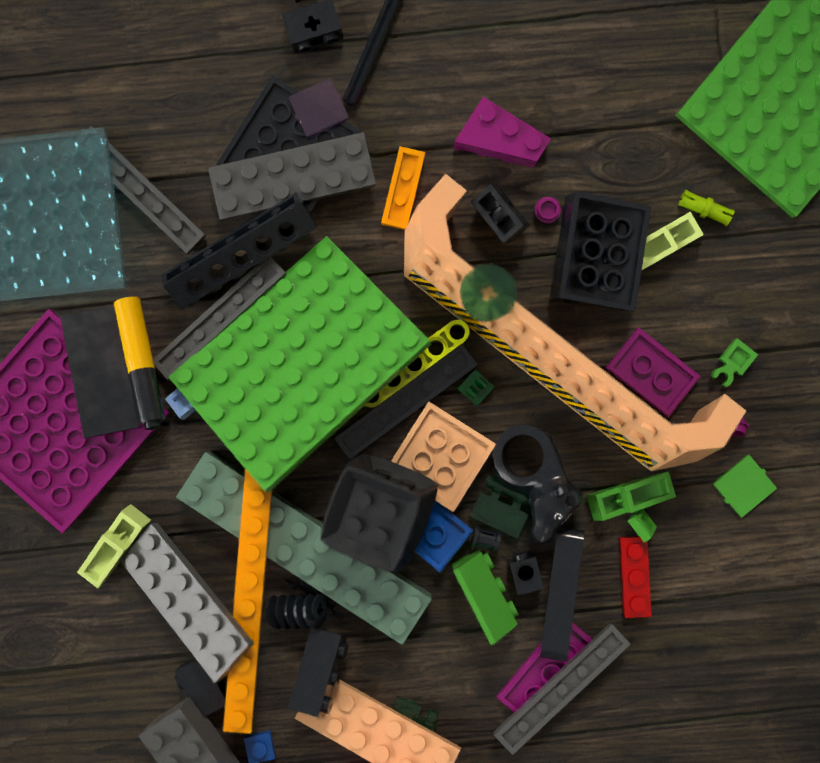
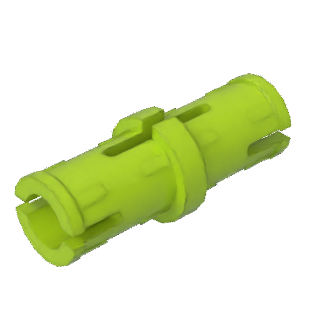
[678,190,735,226]

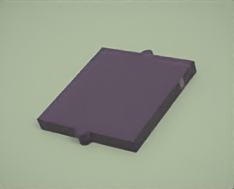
[289,78,349,137]

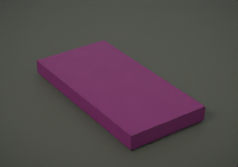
[497,622,592,732]

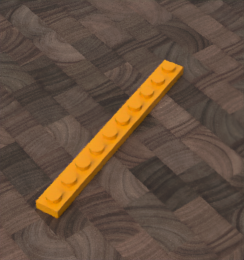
[223,469,272,733]

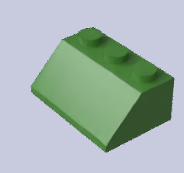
[451,549,519,645]

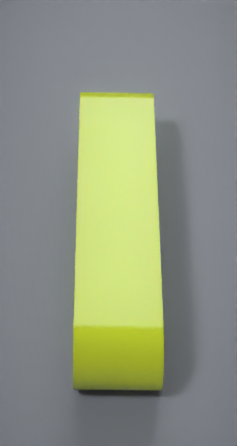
[365,320,469,407]

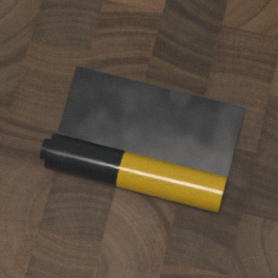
[60,297,166,439]

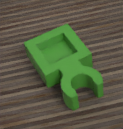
[710,338,758,387]

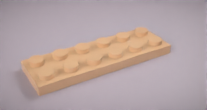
[295,680,461,763]

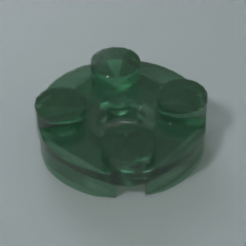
[460,265,517,322]

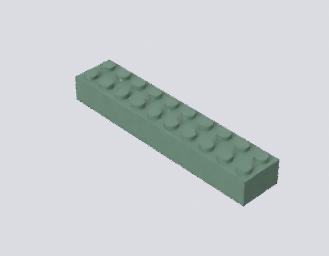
[176,451,432,644]

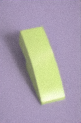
[642,212,704,270]
[77,504,151,588]

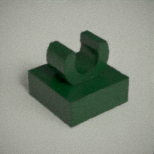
[457,369,494,407]

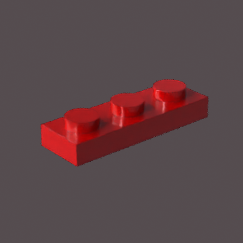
[619,536,652,618]

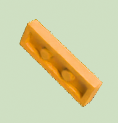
[381,146,425,230]

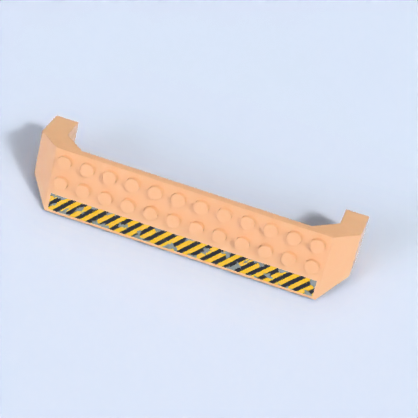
[404,174,746,472]

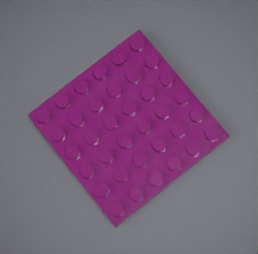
[0,309,170,533]

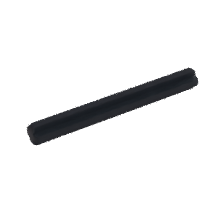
[343,0,402,107]

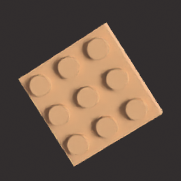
[391,402,496,512]

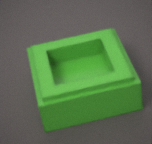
[628,509,657,542]

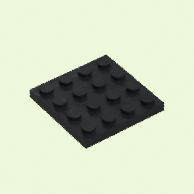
[216,76,362,214]

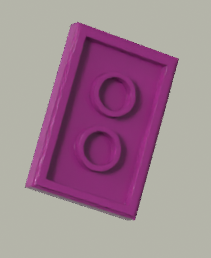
[604,327,701,418]

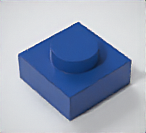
[244,730,276,763]

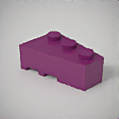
[454,97,551,168]

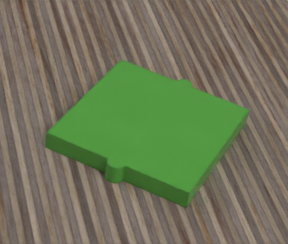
[713,455,777,518]

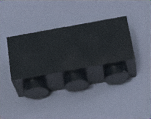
[287,628,349,719]

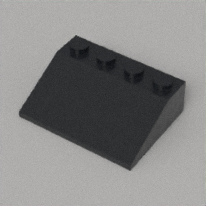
[549,191,651,312]

